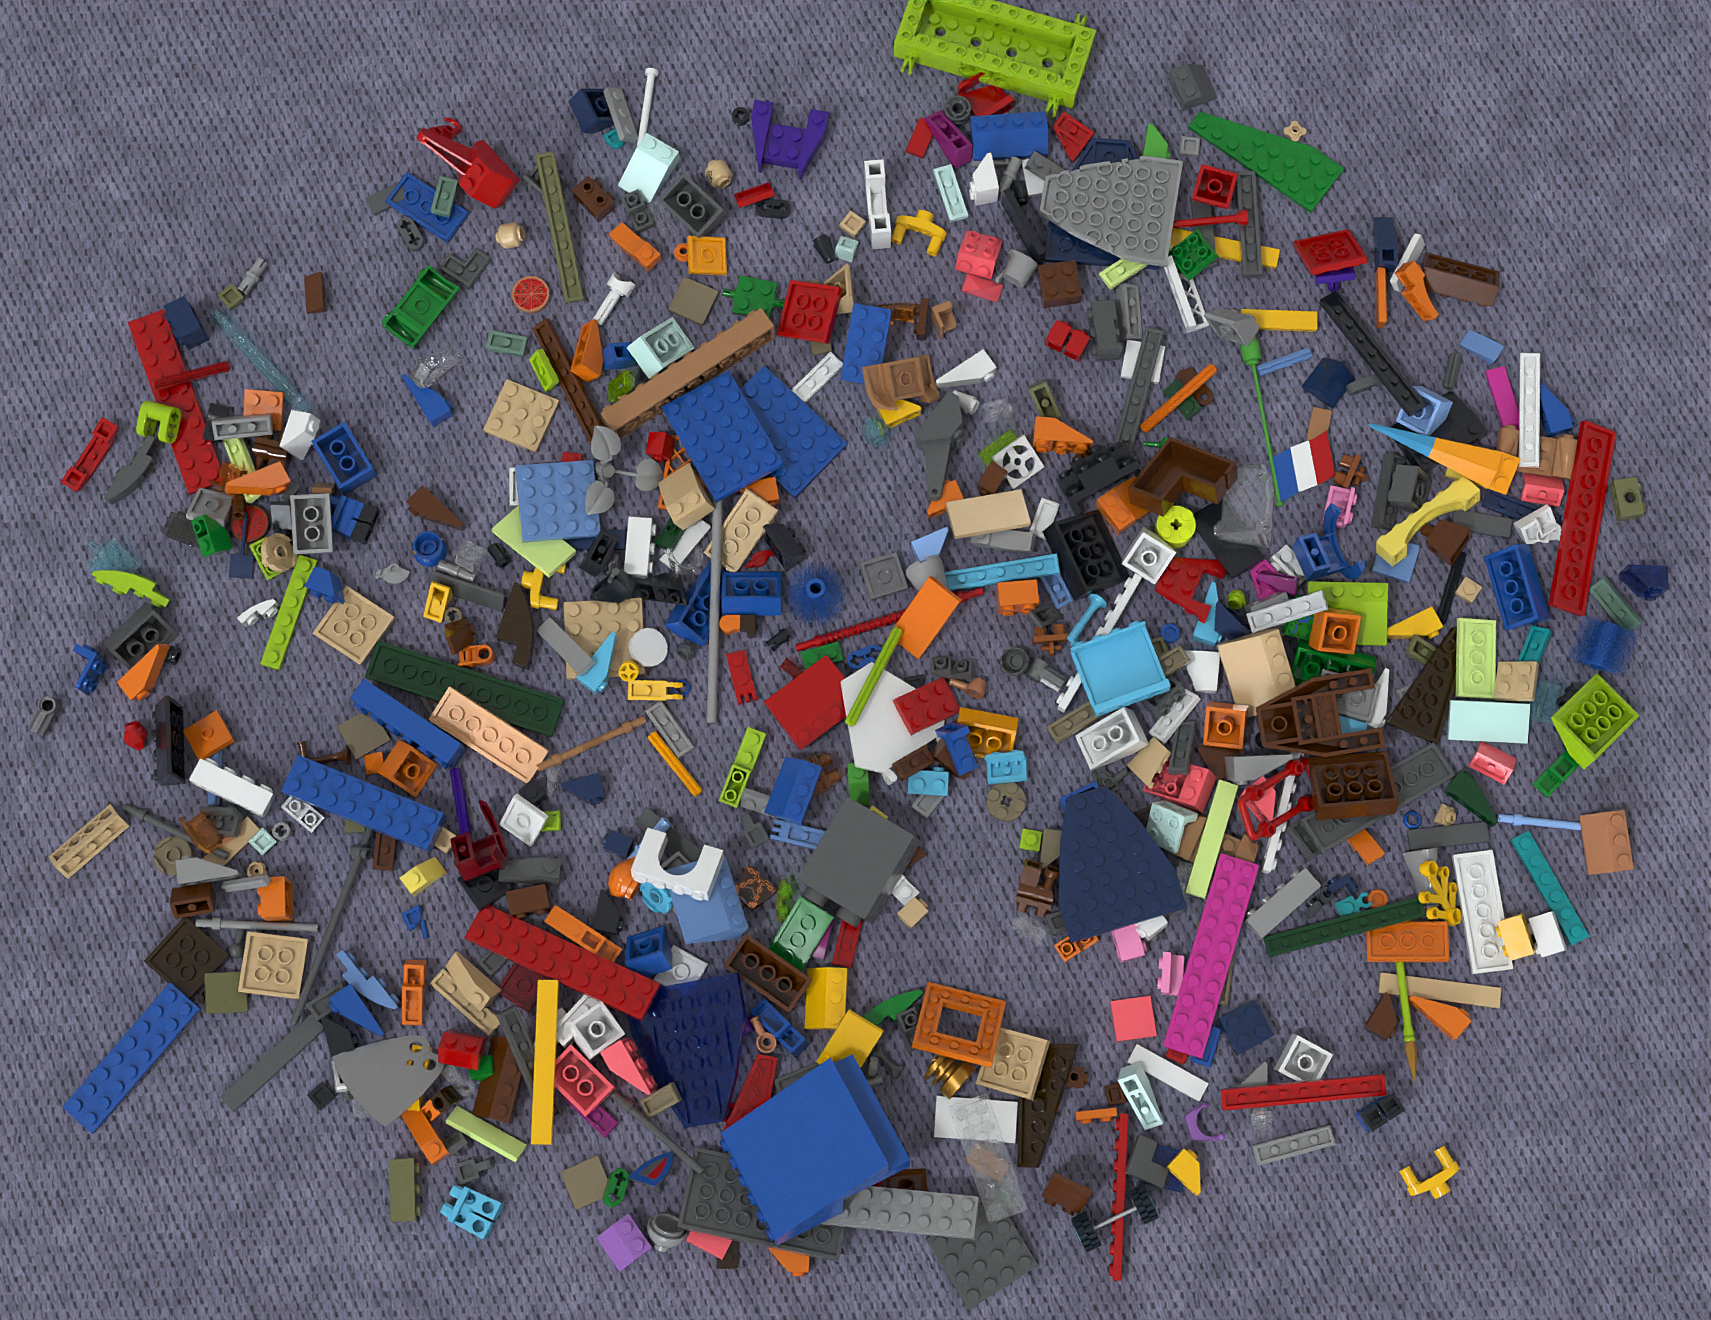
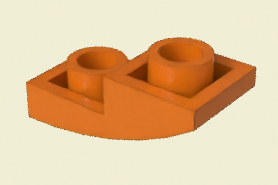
[1346,829,1385,866]
[1054,936,1099,962]

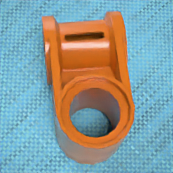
[457,645,496,668]

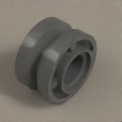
[944,96,971,126]

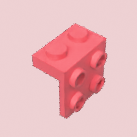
[955,230,1002,279]

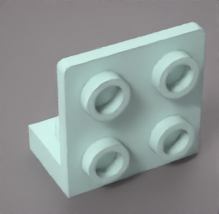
[1146,800,1198,853]

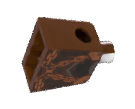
[735,864,778,912]

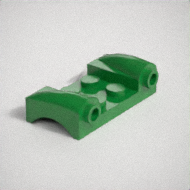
[382,265,460,350]

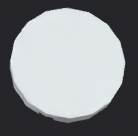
[629,628,668,667]

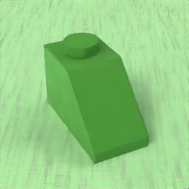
[1143,123,1171,159]
[847,763,870,806]

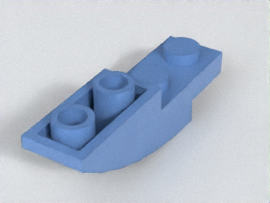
[336,950,401,1011]

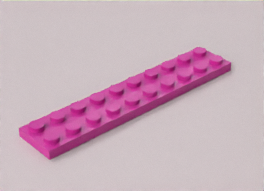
[1163,853,1259,1059]

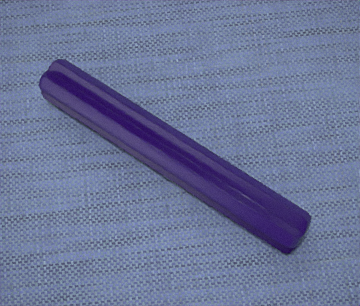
[450,768,472,836]

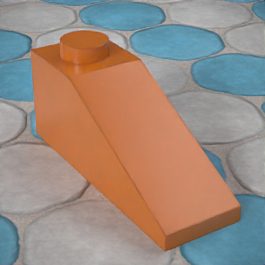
[570,319,603,383]
[225,461,291,496]
[117,644,169,701]
[1408,995,1472,1040]
[401,1108,450,1165]

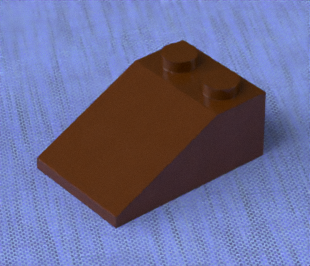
[1041,1172,1093,1216]

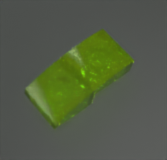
[978,429,1020,467]
[776,879,793,923]

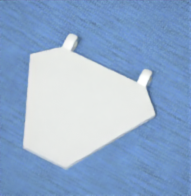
[840,662,945,785]

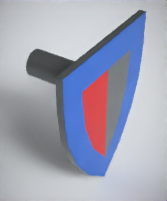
[628,1151,674,1194]

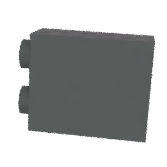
[797,797,921,928]

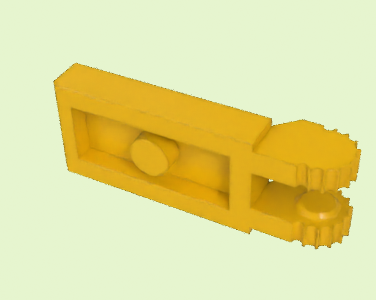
[628,680,683,701]

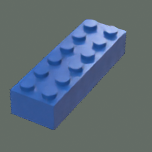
[350,679,466,769]

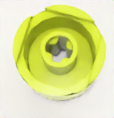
[1155,506,1196,549]

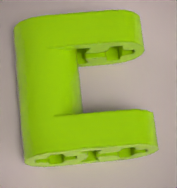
[136,400,181,444]

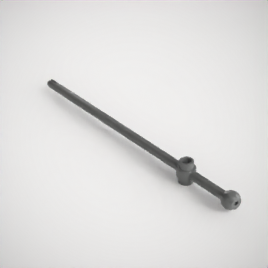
[291,828,373,1025]

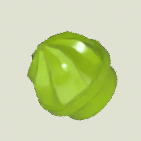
[1227,590,1246,610]

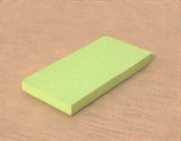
[492,505,576,578]
[1456,618,1496,699]

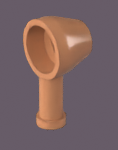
[949,677,986,699]
[749,1015,777,1053]

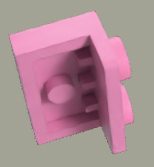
[1321,485,1357,529]
[1157,952,1184,996]

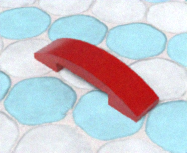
[61,417,119,493]

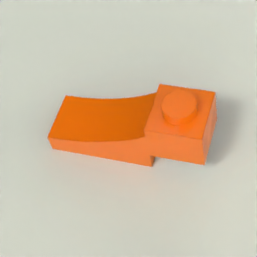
[608,222,662,272]
[1394,261,1439,321]
[402,959,427,1026]

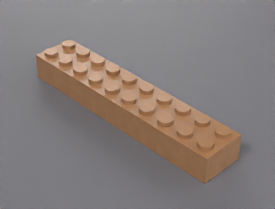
[600,308,775,440]

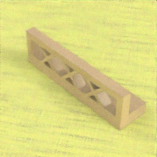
[49,804,129,879]

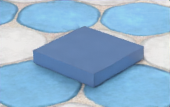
[1371,543,1420,583]

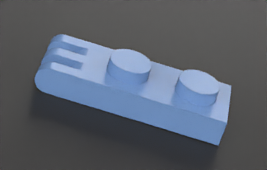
[769,819,826,850]

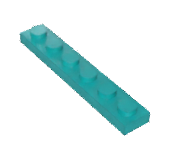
[1510,831,1589,946]

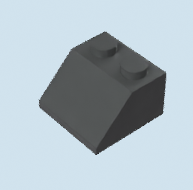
[1168,64,1217,111]
[1388,464,1432,513]

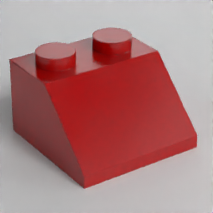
[1191,164,1238,209]
[438,1029,488,1070]

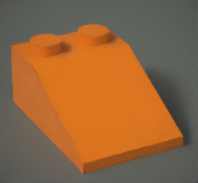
[1095,476,1151,535]

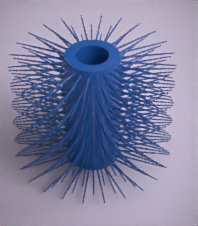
[786,561,845,628]
[1569,615,1638,677]

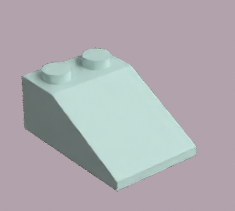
[618,133,680,205]
[627,317,695,379]

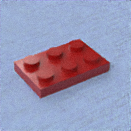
[893,677,960,736]

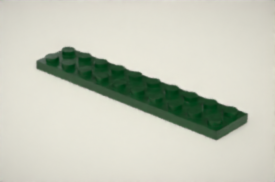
[365,641,565,738]

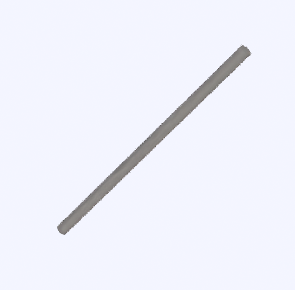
[707,499,723,724]

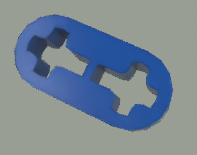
[847,645,882,670]

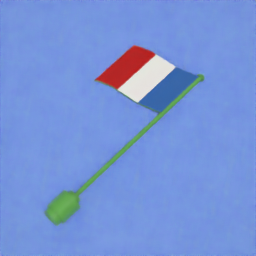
[1240,337,1335,507]

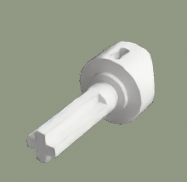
[592,272,636,326]

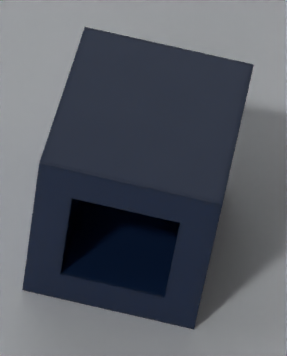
[602,830,635,859]

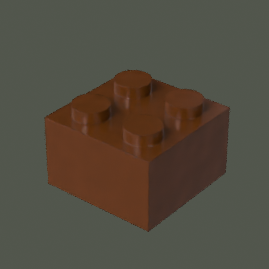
[1037,260,1082,309]

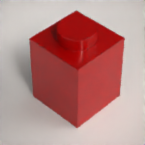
[645,432,675,463]

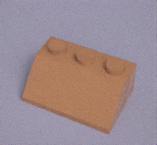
[1579,810,1634,875]

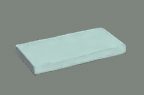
[1447,700,1530,744]

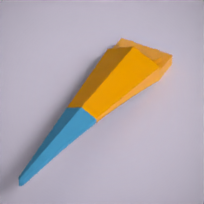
[1368,423,1520,495]

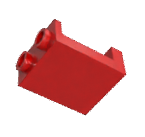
[957,72,1014,116]

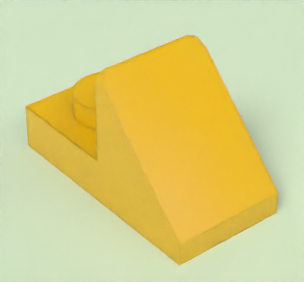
[423,581,453,623]

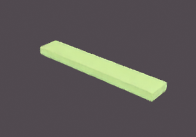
[1185,780,1238,899]

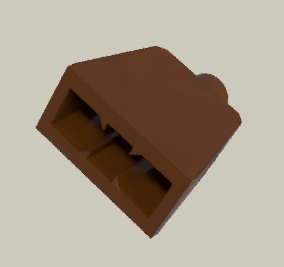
[1421,520,1471,566]

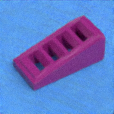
[1257,570,1300,596]

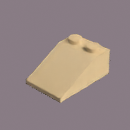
[658,462,715,530]

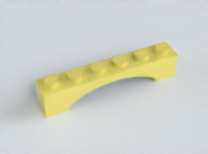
[1376,476,1480,567]

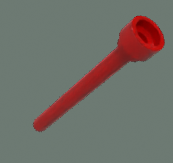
[1173,210,1248,228]

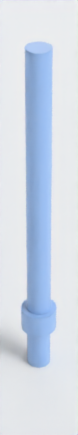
[1496,814,1581,830]

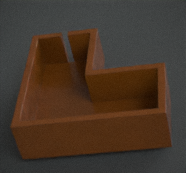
[1128,437,1238,517]

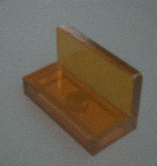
[179,812,223,855]

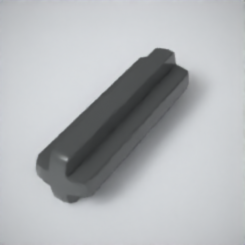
[1443,353,1461,390]

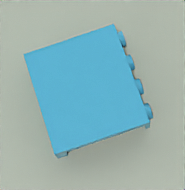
[1070,621,1171,718]

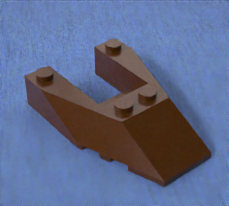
[1256,668,1385,757]

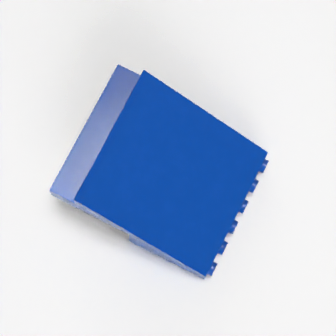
[719,1054,910,1246]

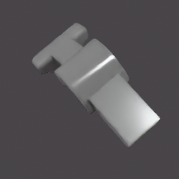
[375,563,410,585]

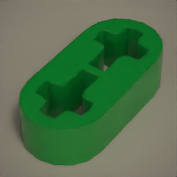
[603,1168,629,1208]

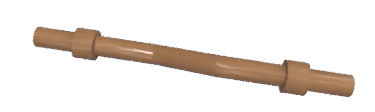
[536,716,646,772]

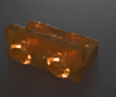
[209,461,248,496]

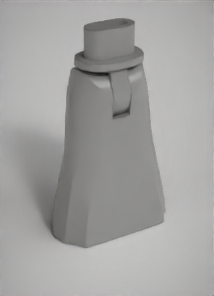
[1402,847,1439,917]

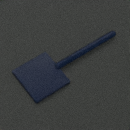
[229,512,254,579]

